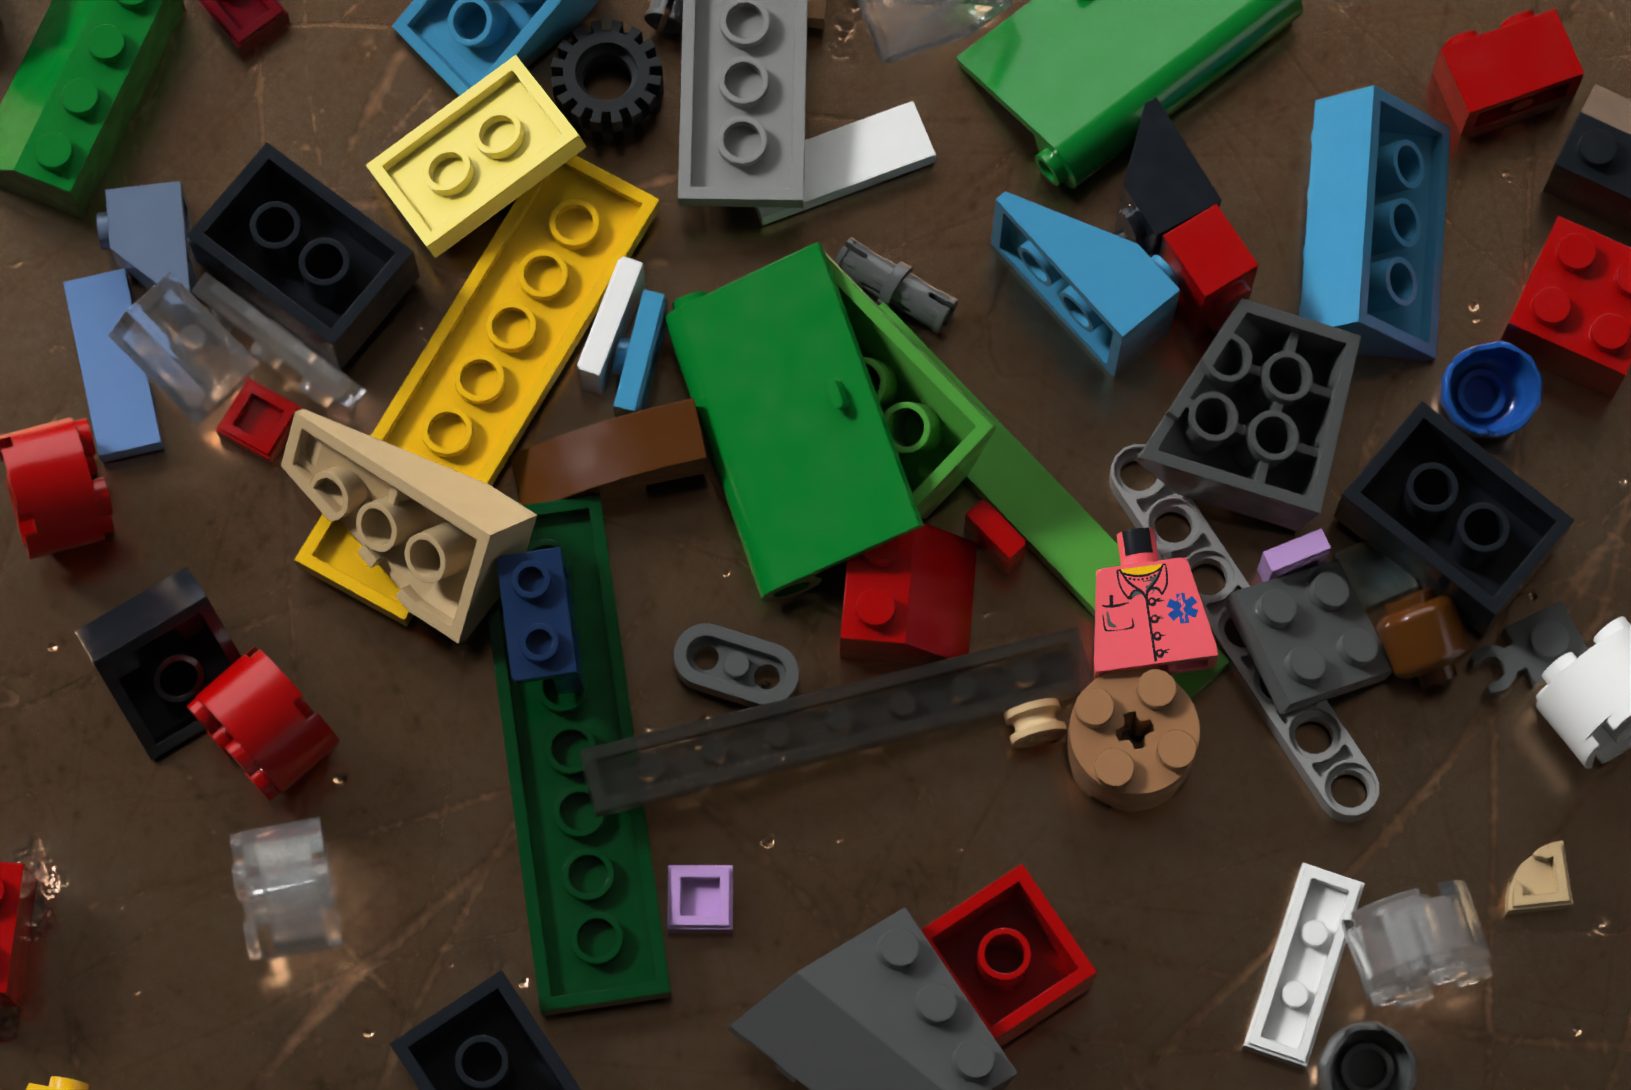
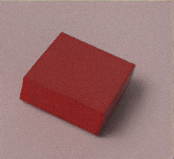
[215,378,303,466]
[964,499,1026,576]

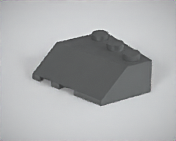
[1135,298,1361,531]
[727,907,1018,1090]

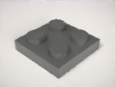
[1224,559,1393,715]

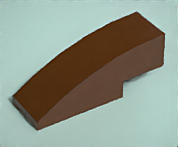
[510,398,708,505]

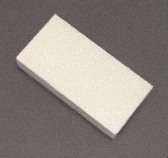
[577,256,646,395]

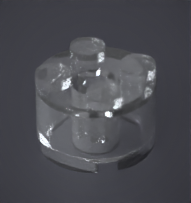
[230,817,343,961]
[1341,880,1493,1009]

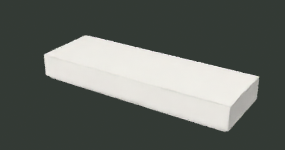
[755,101,936,226]
[1242,862,1365,1070]

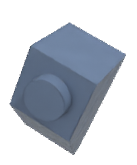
[97,181,199,321]

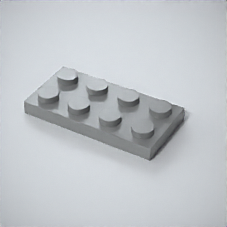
[678,0,808,208]

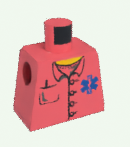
[1094,528,1218,680]

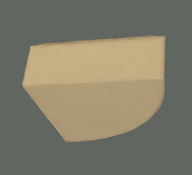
[1505,840,1573,915]

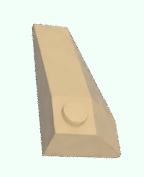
[281,409,537,644]

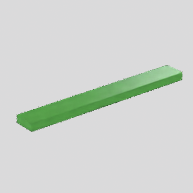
[879,301,1230,700]

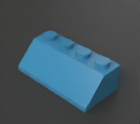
[1299,85,1451,361]

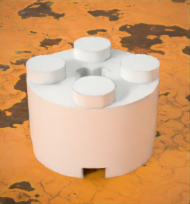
[1536,616,1631,769]

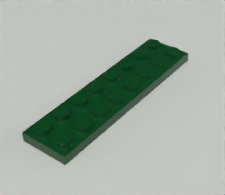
[487,494,672,1016]

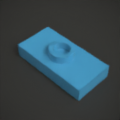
[613,289,669,417]

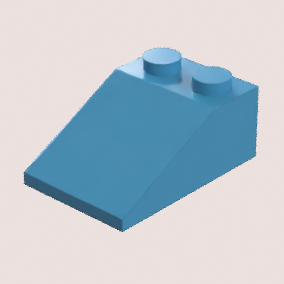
[392,0,599,96]
[991,191,1180,378]

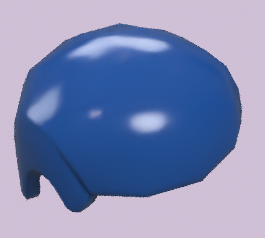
[1440,341,1543,438]

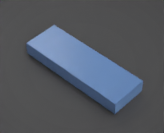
[63,268,164,463]

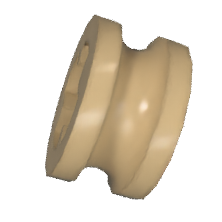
[1003,698,1067,748]

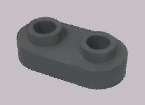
[674,623,799,711]

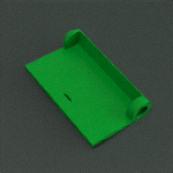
[956,0,1303,189]
[664,242,924,602]

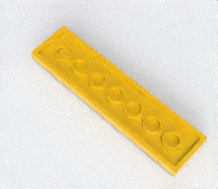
[294,155,660,627]

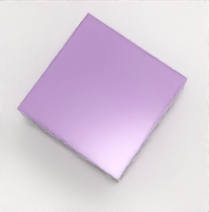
[1257,528,1331,582]
[667,865,733,934]

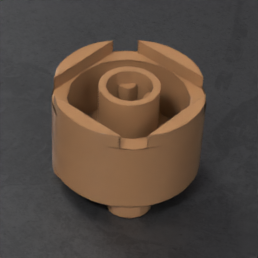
[1065,668,1200,812]

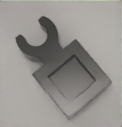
[1467,600,1588,699]

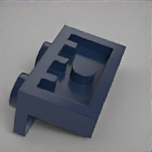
[497,547,585,695]

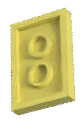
[366,55,586,258]

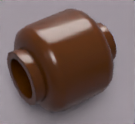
[1376,587,1470,687]

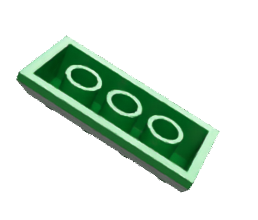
[0,0,185,219]

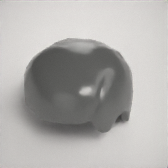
[1318,1021,1418,1090]

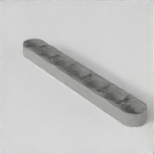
[1109,444,1379,823]

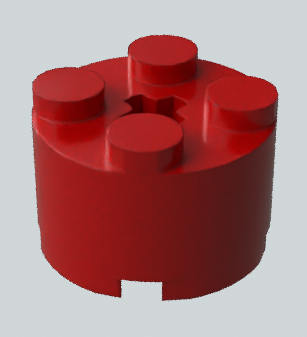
[0,417,115,560]
[186,646,340,802]

